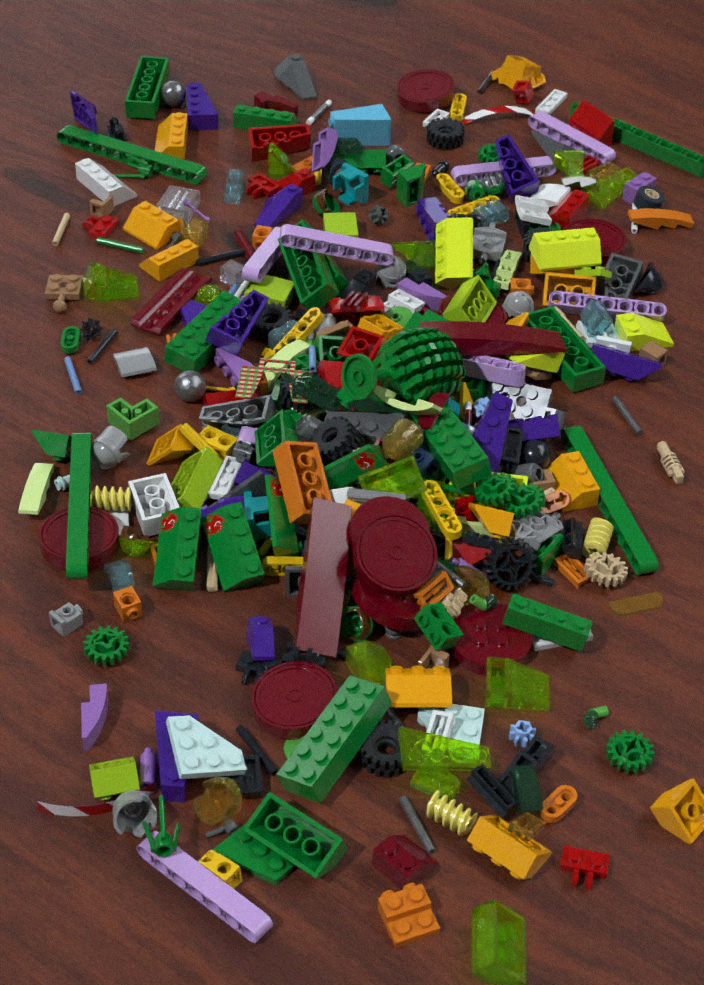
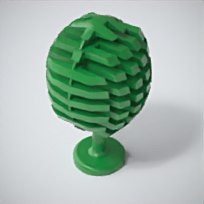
[341,327,466,405]

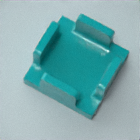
[333,163,369,206]
[244,491,271,546]

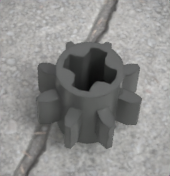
[369,204,388,226]
[233,440,256,464]

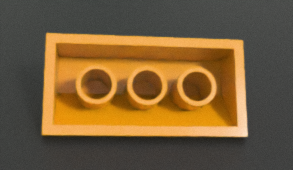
[155,112,188,160]

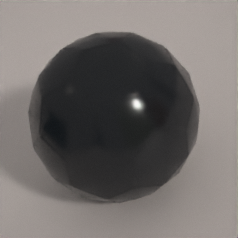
[519,439,552,470]

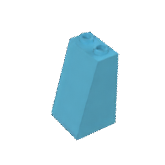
[328,104,392,146]

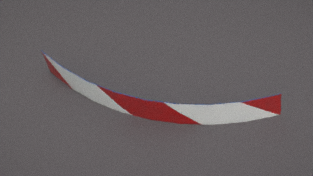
[463,106,535,125]
[37,781,156,816]

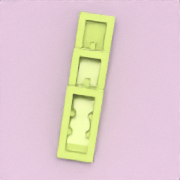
[493,250,522,290]
[18,463,54,515]

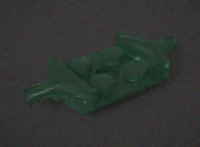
[334,137,363,154]
[281,371,354,412]

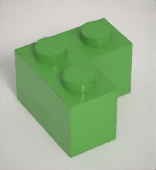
[106,397,160,440]

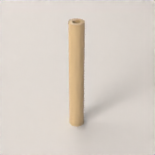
[52,213,70,246]

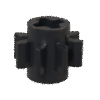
[80,318,103,340]

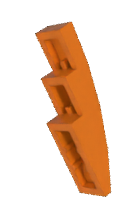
[627,208,694,230]

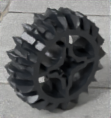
[483,536,537,591]

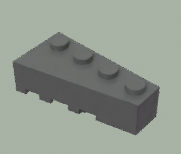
[323,411,406,448]

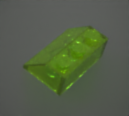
[358,455,427,499]
[471,899,526,985]

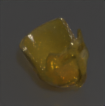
[178,217,210,248]
[382,418,424,460]
[446,565,491,606]
[193,777,242,824]

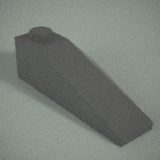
[531,130,587,167]
[604,253,643,310]

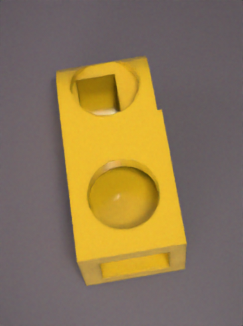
[198,850,243,889]

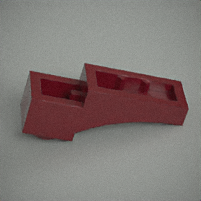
[254,91,298,118]

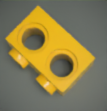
[196,425,238,459]

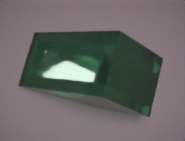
[510,765,543,813]

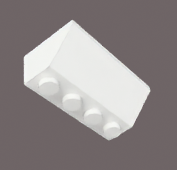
[75,158,137,206]

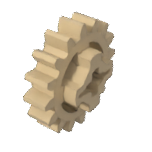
[584,552,628,588]
[438,588,468,619]

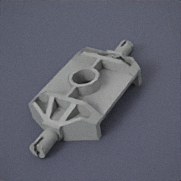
[473,222,507,264]
[509,509,563,551]

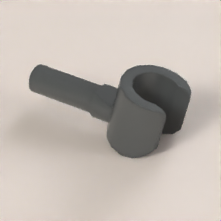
[166,231,182,249]
[205,818,238,838]

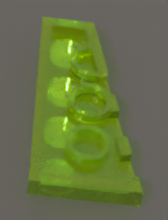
[582,167,638,210]
[398,726,492,771]

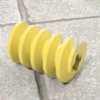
[90,485,132,512]
[582,518,614,558]
[426,790,477,837]

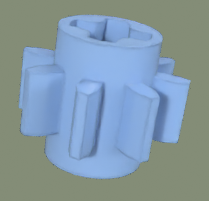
[473,397,489,418]
[509,720,536,748]

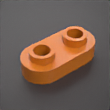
[540,785,578,823]

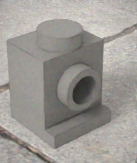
[49,602,83,637]

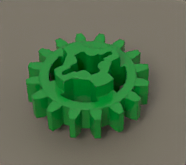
[477,143,498,163]
[474,472,517,507]
[504,482,546,518]
[83,625,130,667]
[605,730,655,774]

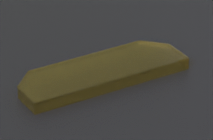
[608,591,663,616]

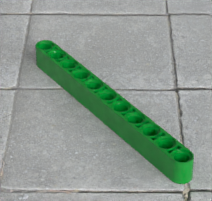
[569,102,704,177]
[57,125,208,185]
[560,425,658,575]
[66,432,92,580]

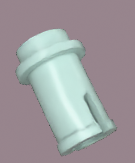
[54,474,70,491]

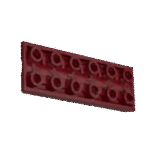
[130,267,213,336]

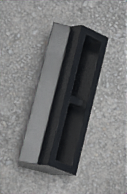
[562,517,582,559]
[466,764,518,821]

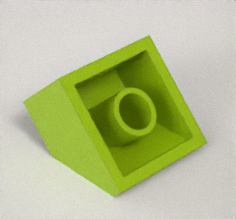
[89,756,140,800]

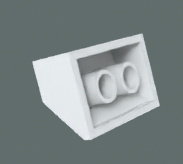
[128,473,179,536]

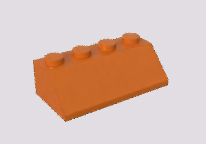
[272,441,332,524]

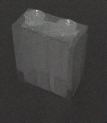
[156,185,200,225]

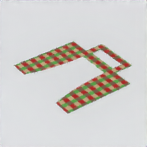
[235,358,312,404]

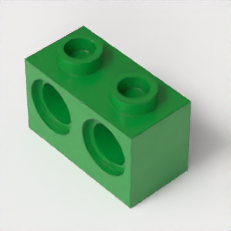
[414,602,464,651]

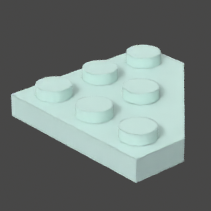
[417,704,485,766]
[166,716,247,779]

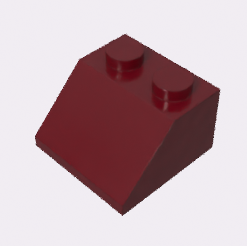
[372,835,438,890]

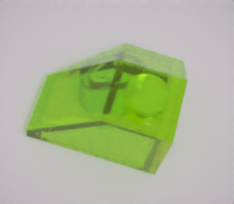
[268,142,291,178]
[553,151,584,177]
[346,640,393,686]

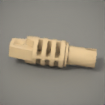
[657,441,685,485]

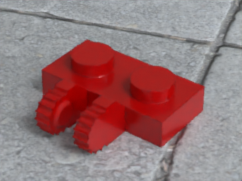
[245,172,281,199]
[82,215,119,239]
[560,845,610,889]

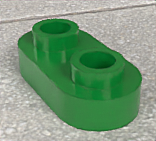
[60,326,81,354]

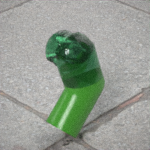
[469,593,498,611]
[583,706,609,729]

